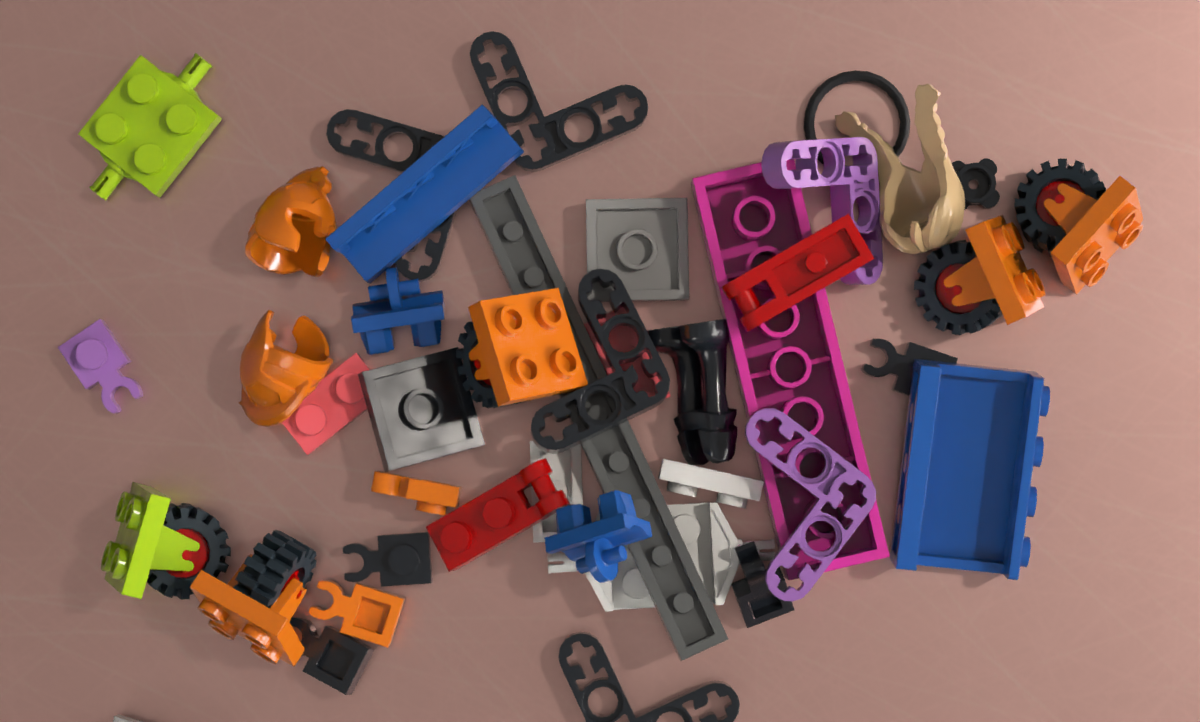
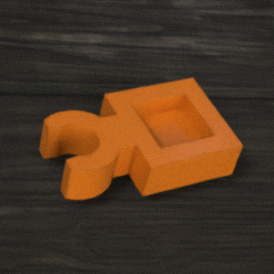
[371,471,462,515]
[309,580,405,648]

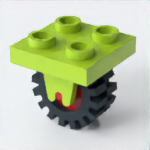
[101,482,231,600]

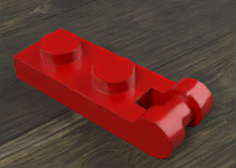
[721,213,875,332]
[426,458,570,572]

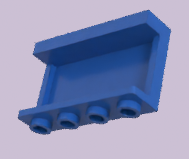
[890,359,1050,580]

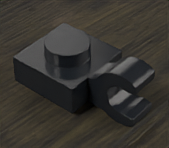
[731,541,794,628]

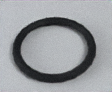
[804,70,911,166]

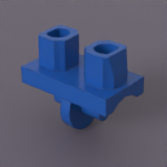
[351,267,445,355]
[544,490,652,583]

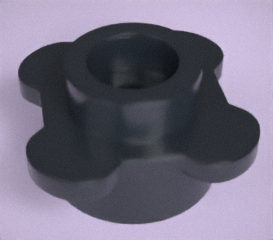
[952,158,1000,210]

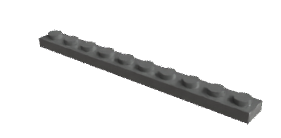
[469,175,728,661]

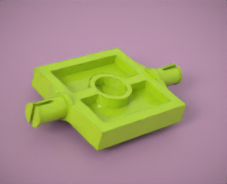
[78,53,222,201]

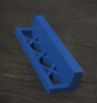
[325,104,524,284]

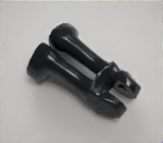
[647,319,737,465]

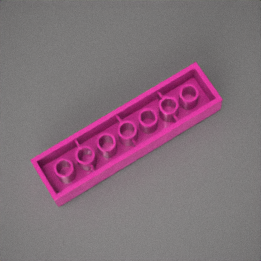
[691,159,890,581]

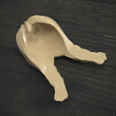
[835,83,965,254]

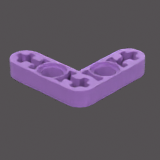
[761,137,883,285]
[745,408,876,601]

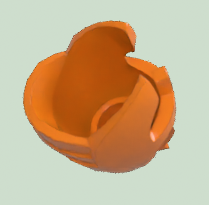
[245,166,336,277]
[238,310,334,427]

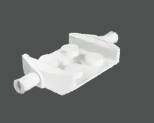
[547,502,775,612]

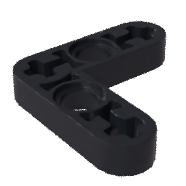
[470,31,648,172]
[326,109,457,282]
[531,269,670,454]
[558,631,740,722]

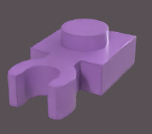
[58,319,143,414]

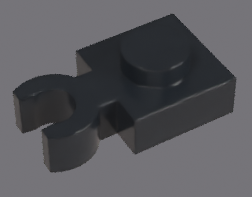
[861,338,958,396]
[343,532,433,587]
[290,618,375,695]

